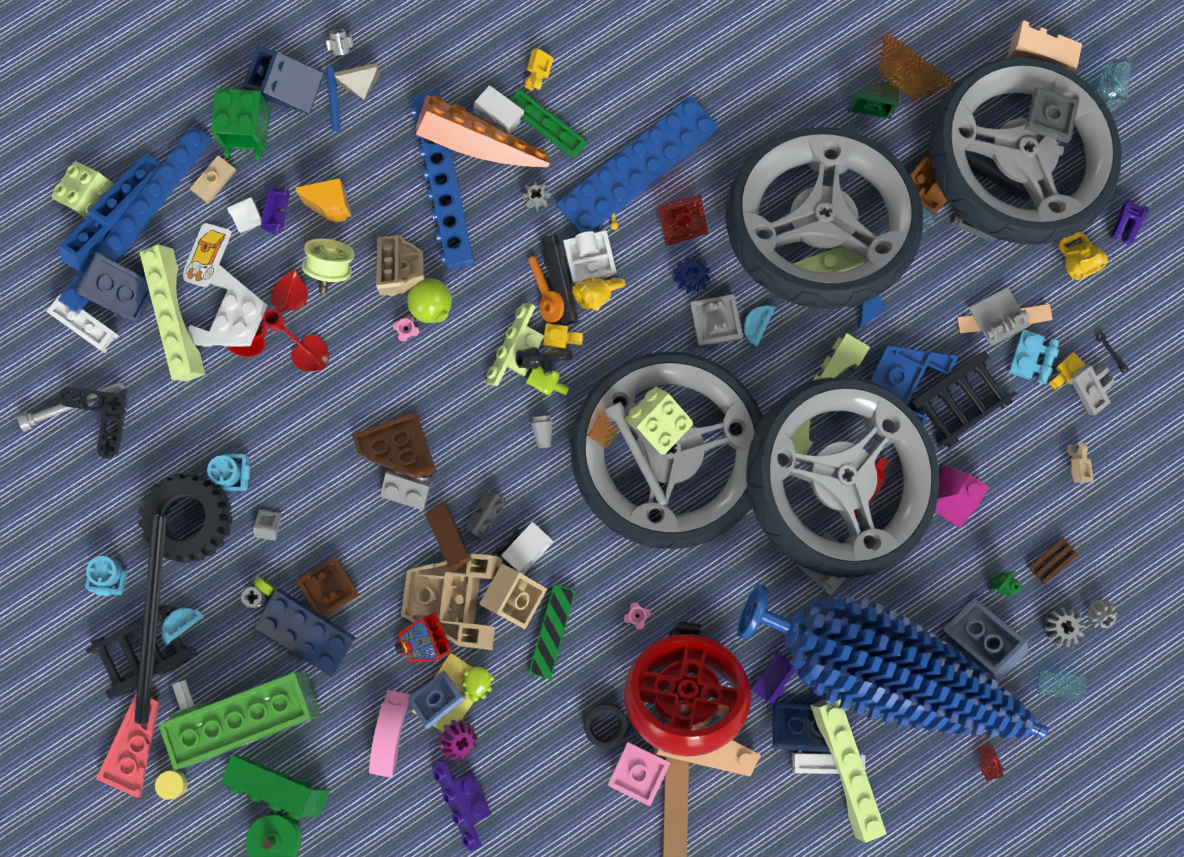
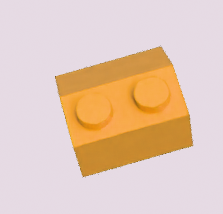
[296,178,351,222]

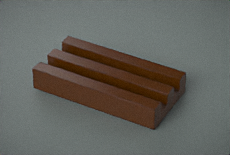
[1028,537,1079,585]

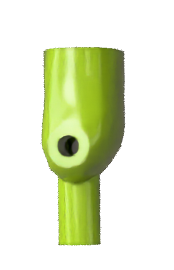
[526,365,569,396]

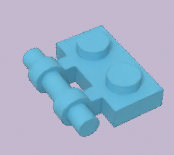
[1008,330,1059,384]

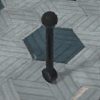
[1096,333,1128,373]

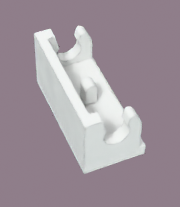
[473,85,524,135]
[501,522,553,575]

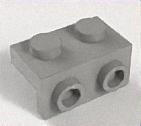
[380,469,434,510]

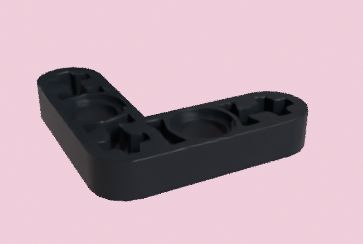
[58,387,127,459]

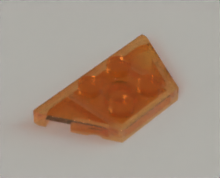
[879,33,955,100]

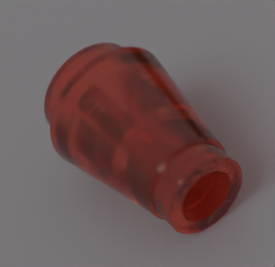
[979,745,1004,781]

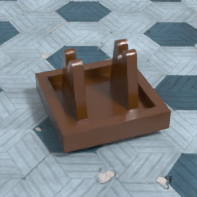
[296,556,360,617]

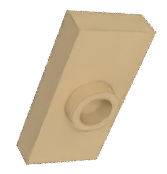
[190,156,236,204]

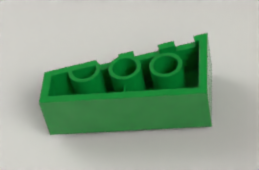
[221,755,330,820]

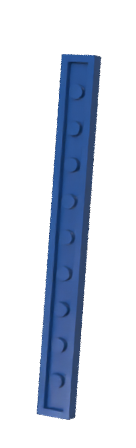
[58,126,212,314]

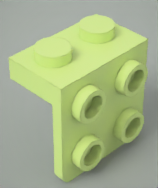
[51,162,114,219]
[624,386,693,455]

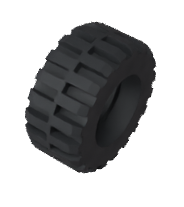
[138,474,232,563]

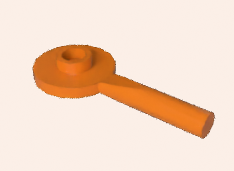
[528,256,564,322]

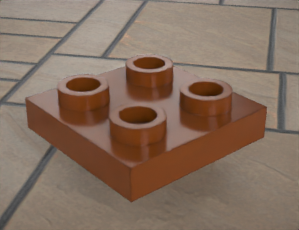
[910,156,947,218]

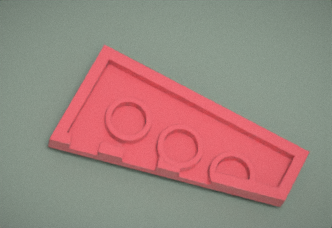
[96,692,160,798]

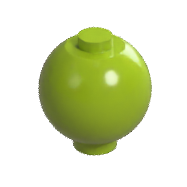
[407,278,452,323]

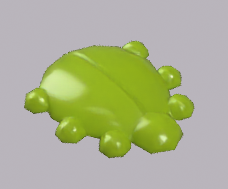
[461,667,495,702]

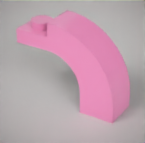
[369,690,410,778]

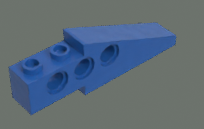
[59,154,162,272]

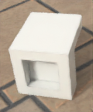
[227,198,262,233]

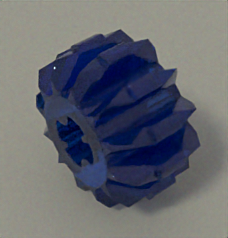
[673,256,711,294]

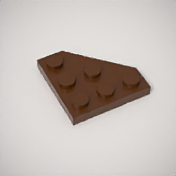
[352,411,437,479]

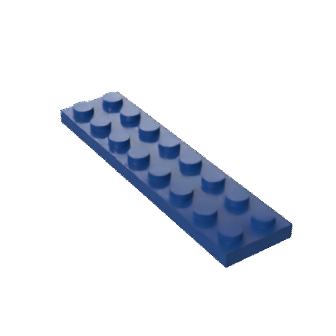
[556,95,720,233]

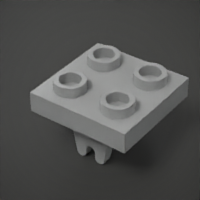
[690,294,743,347]

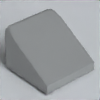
[253,509,282,541]

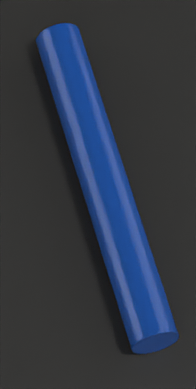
[326,66,341,132]

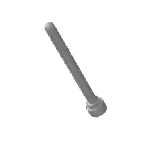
[17,382,125,432]
[605,402,667,505]

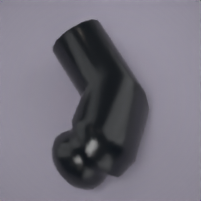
[669,621,701,637]

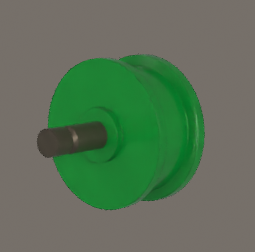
[246,813,302,857]

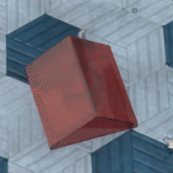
[656,194,709,246]

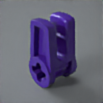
[1111,198,1149,245]

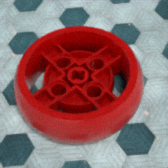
[624,634,751,757]

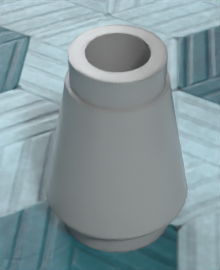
[531,415,553,448]

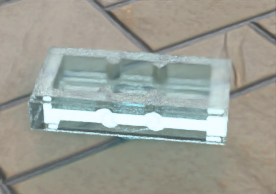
[1037,671,1087,700]

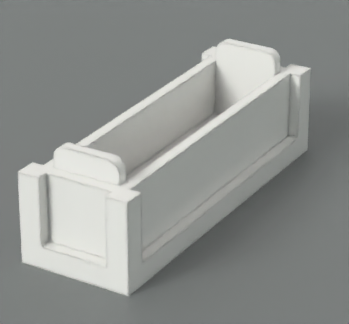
[46,294,119,353]
[792,750,865,774]

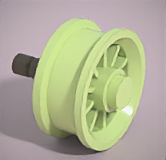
[302,239,354,294]

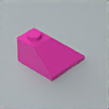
[935,465,989,528]

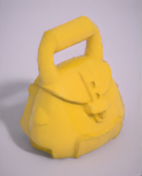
[1058,231,1108,280]
[572,277,625,311]

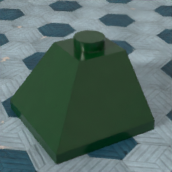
[847,82,899,119]

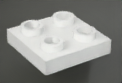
[563,231,617,285]

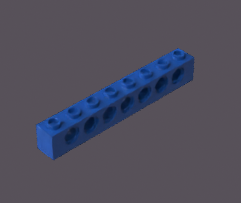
[410,91,475,270]

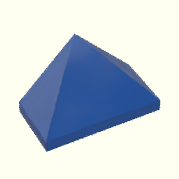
[858,296,886,328]

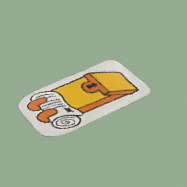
[183,223,231,287]

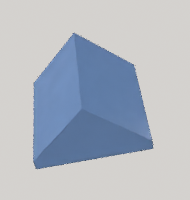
[408,671,466,729]

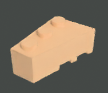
[1007,20,1082,73]

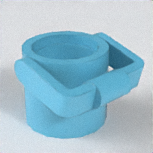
[207,454,250,491]
[85,556,127,596]

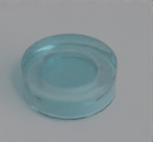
[922,207,935,230]

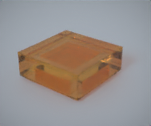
[587,416,619,448]

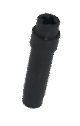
[965,150,1030,200]
[541,235,579,325]

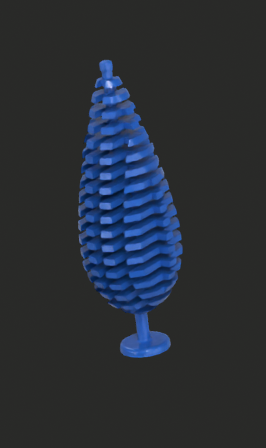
[737,584,1048,739]

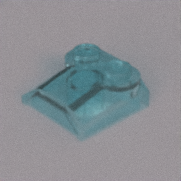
[1095,57,1132,113]

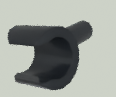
[495,530,521,554]

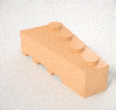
[653,714,760,776]

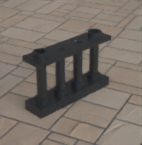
[908,350,1017,448]
[85,604,199,699]

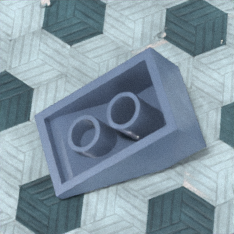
[942,598,1029,682]

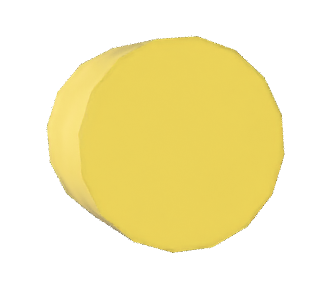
[155,770,188,800]

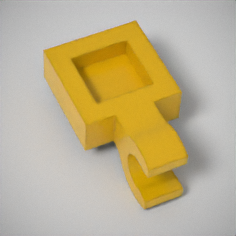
[524,48,554,91]
[543,324,583,350]
[1049,352,1086,390]

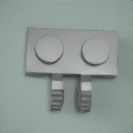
[1069,365,1115,415]

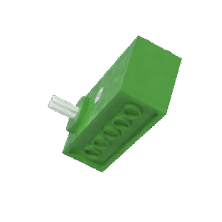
[158,672,322,770]

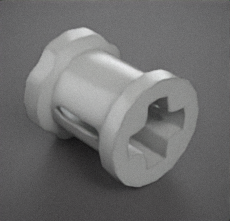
[241,587,266,608]

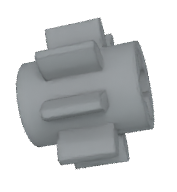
[325,29,353,56]
[522,181,550,211]
[1086,600,1118,628]

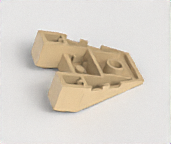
[401,554,504,650]

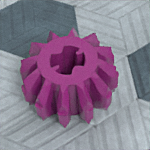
[437,719,478,761]

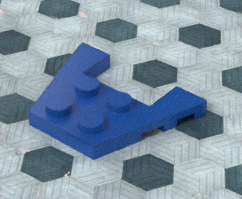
[869,346,958,425]

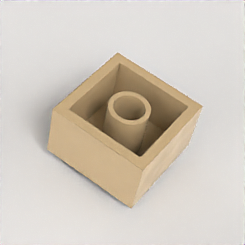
[480,564,547,629]

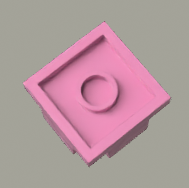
[608,742,670,806]

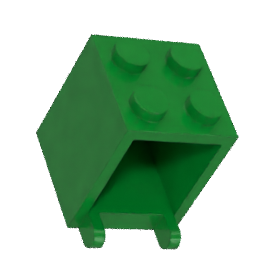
[211,88,271,161]

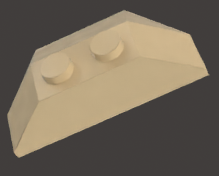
[376,235,424,296]

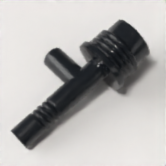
[515,347,573,376]

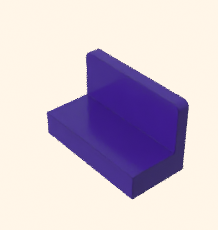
[751,652,796,704]

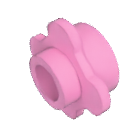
[393,316,419,342]
[624,602,651,630]

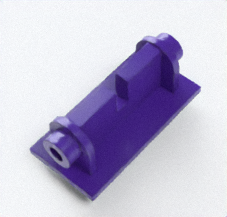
[260,185,290,235]

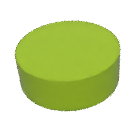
[253,576,276,596]

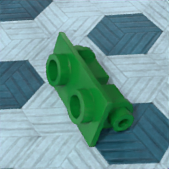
[989,570,1022,596]

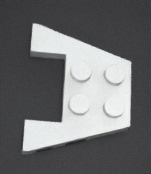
[187,265,268,347]

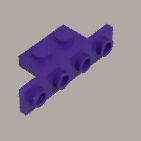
[432,760,492,851]

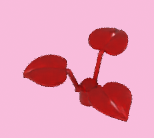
[225,270,329,372]

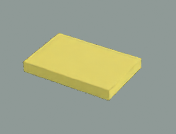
[412,653,474,732]

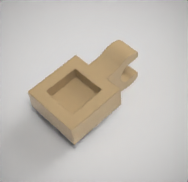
[1067,443,1094,483]

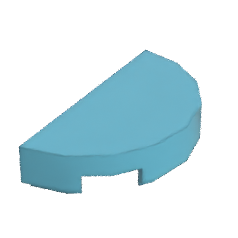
[744,305,776,348]
[161,608,204,645]

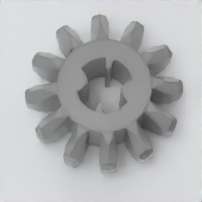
[1044,608,1085,647]

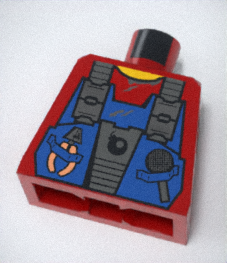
[395,611,452,663]

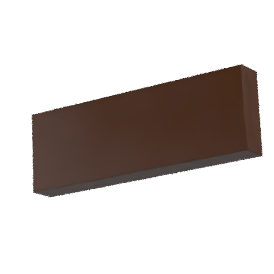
[425,502,472,571]

